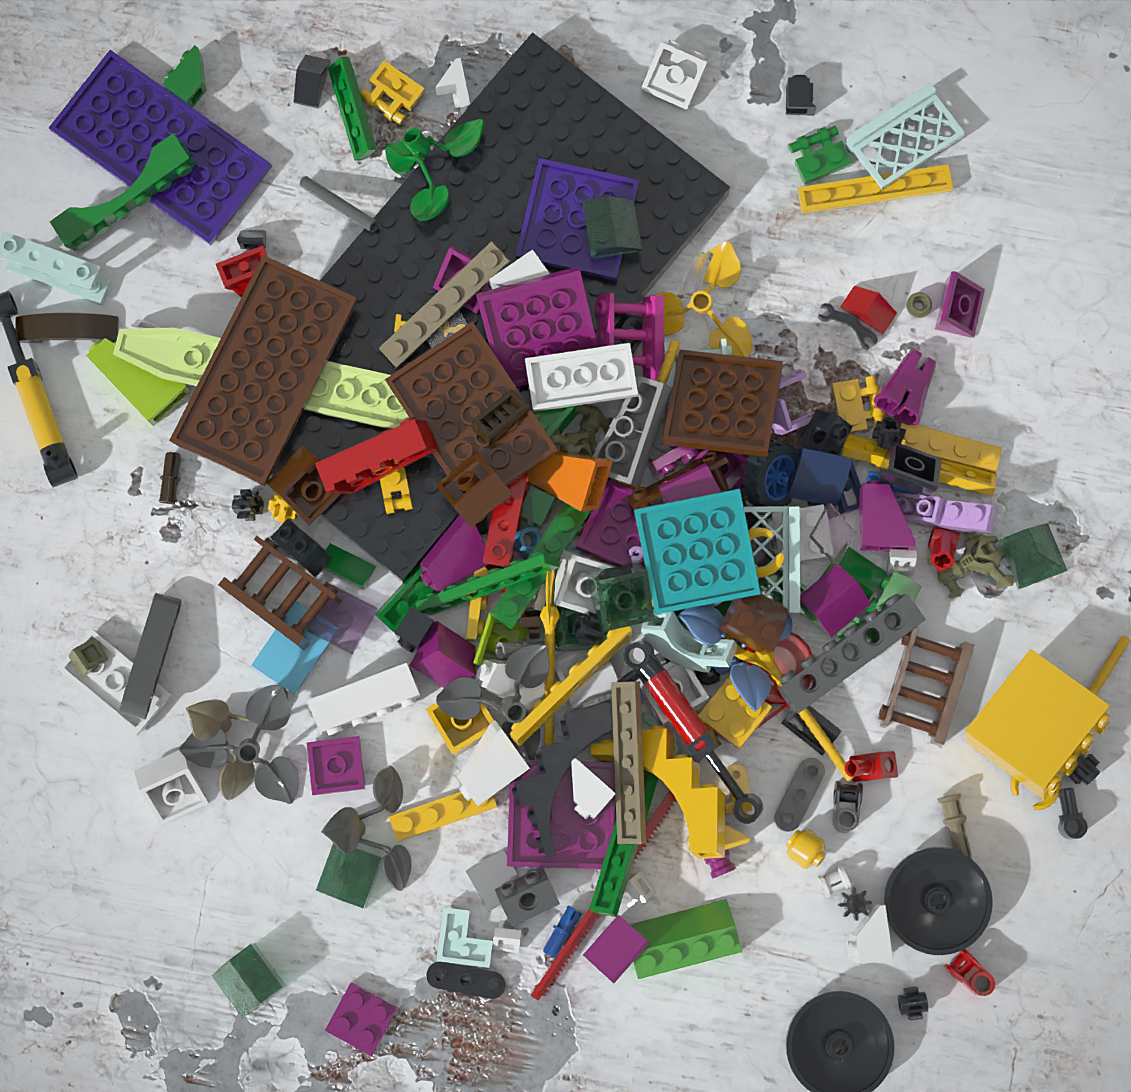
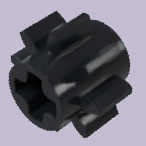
[872,418,906,450]
[232,489,264,521]
[573,611,606,647]
[1068,753,1100,785]
[837,887,872,921]
[898,987,928,1021]

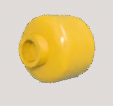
[786,829,826,869]

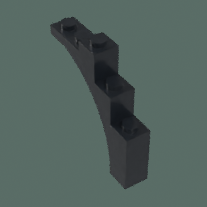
[512,701,613,857]

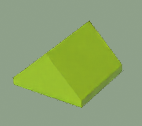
[474,612,529,667]

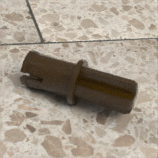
[158,452,181,504]

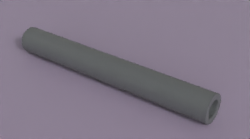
[300,176,379,233]

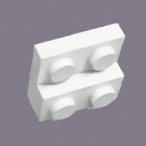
[641,39,709,110]
[768,504,832,561]

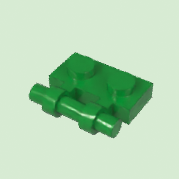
[788,125,852,185]

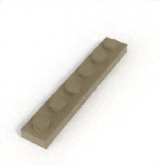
[379,241,511,368]
[611,681,646,844]

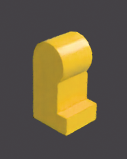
[725,763,753,815]

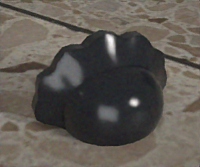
[695,666,721,686]

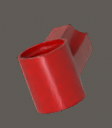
[928,526,960,571]

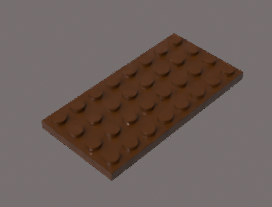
[169,255,358,486]

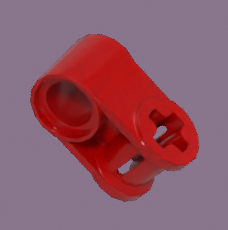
[943,949,995,996]

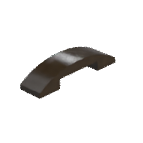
[15,313,119,343]

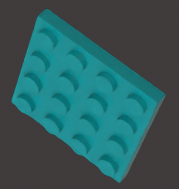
[634,488,761,615]

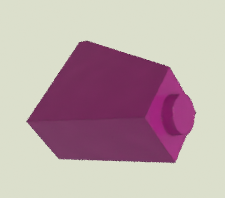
[859,480,916,552]
[420,514,488,591]

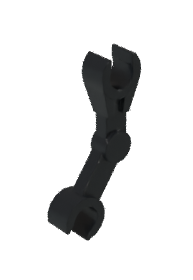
[818,303,878,350]

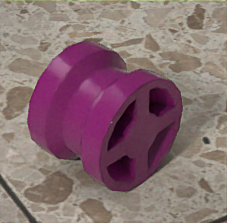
[704,849,736,879]

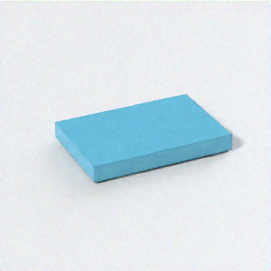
[251,601,339,695]

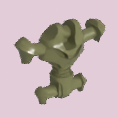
[550,404,613,480]
[928,531,1014,599]

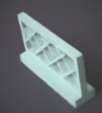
[845,83,965,190]
[744,506,800,613]

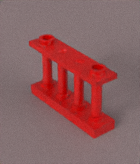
[483,473,530,571]

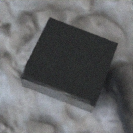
[237,230,266,249]

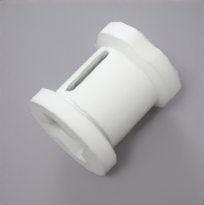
[817,866,851,898]

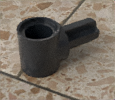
[1058,788,1088,839]

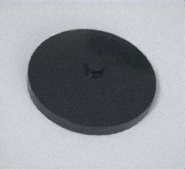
[884,847,993,955]
[785,991,895,1092]

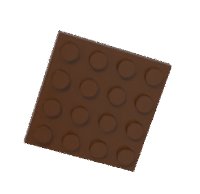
[662,349,783,457]

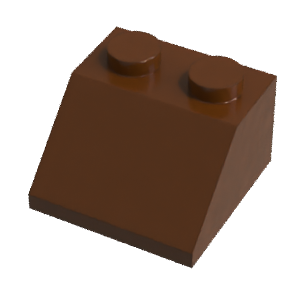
[267,445,341,526]
[436,451,512,527]
[718,593,788,655]

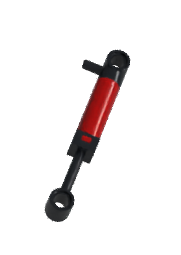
[617,641,763,824]

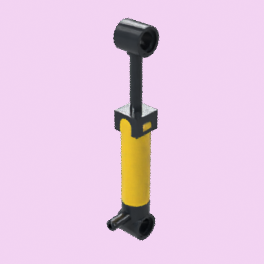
[0,290,78,488]

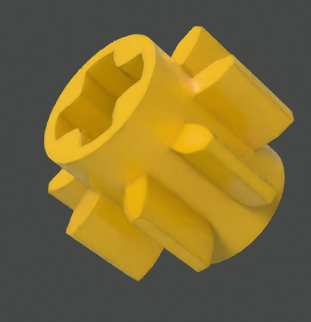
[268,493,297,523]

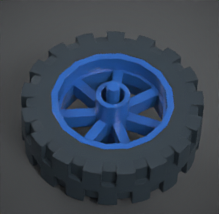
[742,439,799,507]

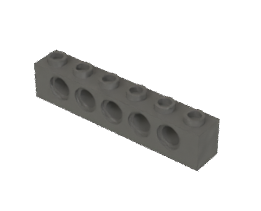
[776,593,926,713]

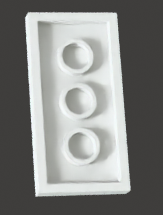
[525,343,638,412]
[57,628,172,735]

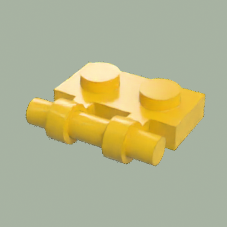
[361,61,425,125]
[831,376,886,434]

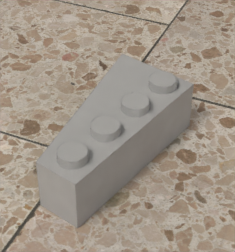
[592,376,672,487]

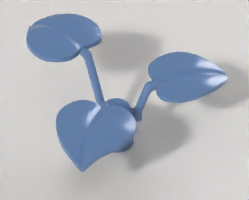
[678,605,793,712]

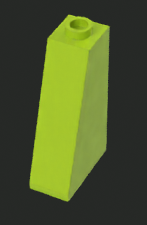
[86,338,191,426]

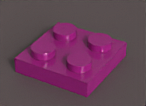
[649,446,700,477]
[307,736,365,796]
[325,982,398,1056]

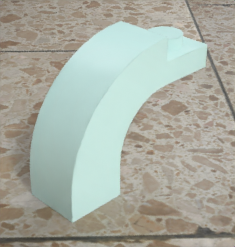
[641,609,738,673]

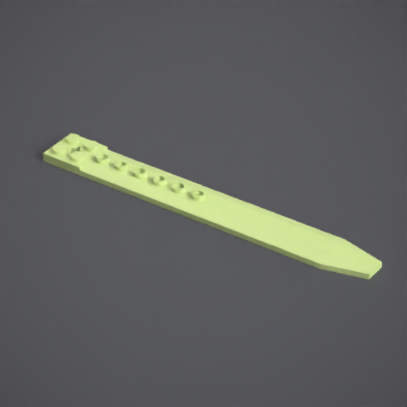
[113,327,529,429]

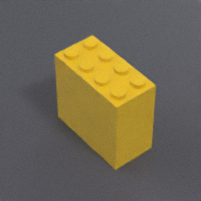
[965,649,1111,800]

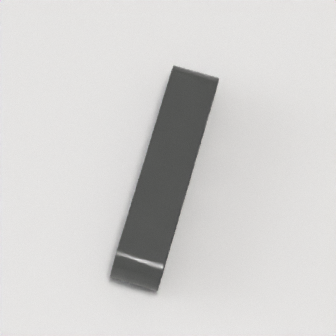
[119,593,182,720]

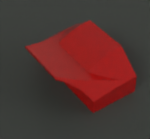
[216,245,268,297]

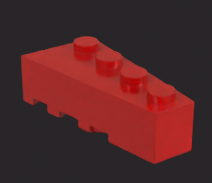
[315,417,438,494]

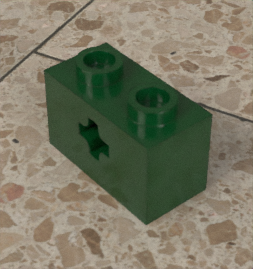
[520,485,559,528]

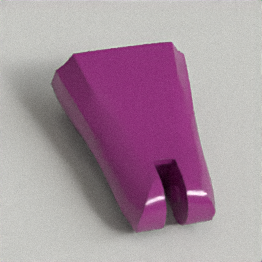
[873,348,936,426]

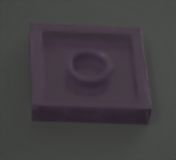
[307,585,378,655]

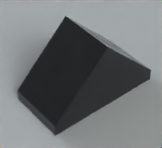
[293,54,330,108]

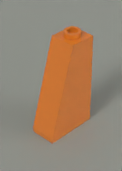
[527,452,613,511]

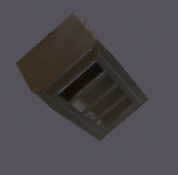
[472,389,529,446]

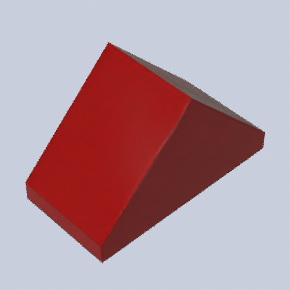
[840,286,897,335]

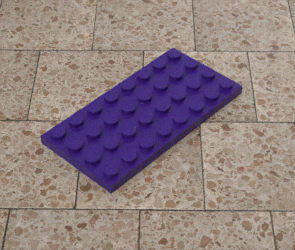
[49,50,272,246]

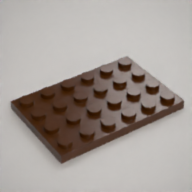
[384,321,559,486]

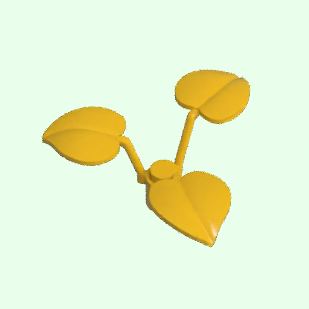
[638,242,752,357]

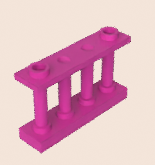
[595,293,664,382]

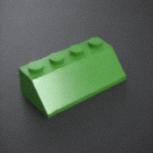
[630,899,742,979]

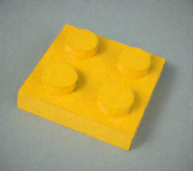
[698,676,773,750]

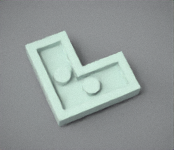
[436,907,493,968]

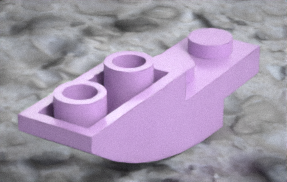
[894,492,996,533]

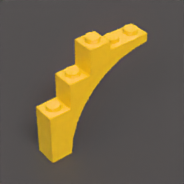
[590,726,725,859]

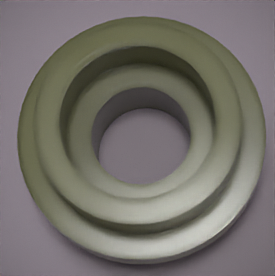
[906,292,932,318]

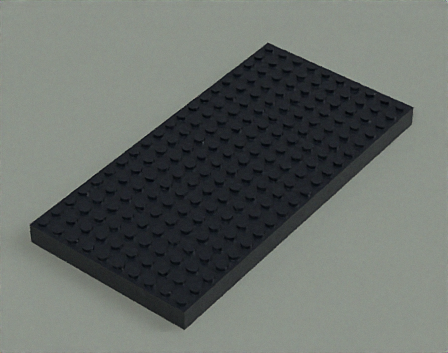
[271,32,730,583]

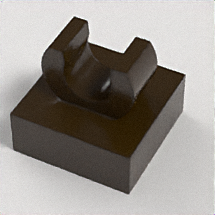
[520,611,544,639]

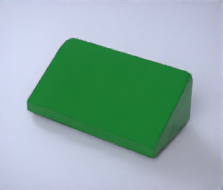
[324,543,376,589]

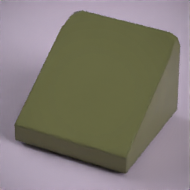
[69,638,109,677]

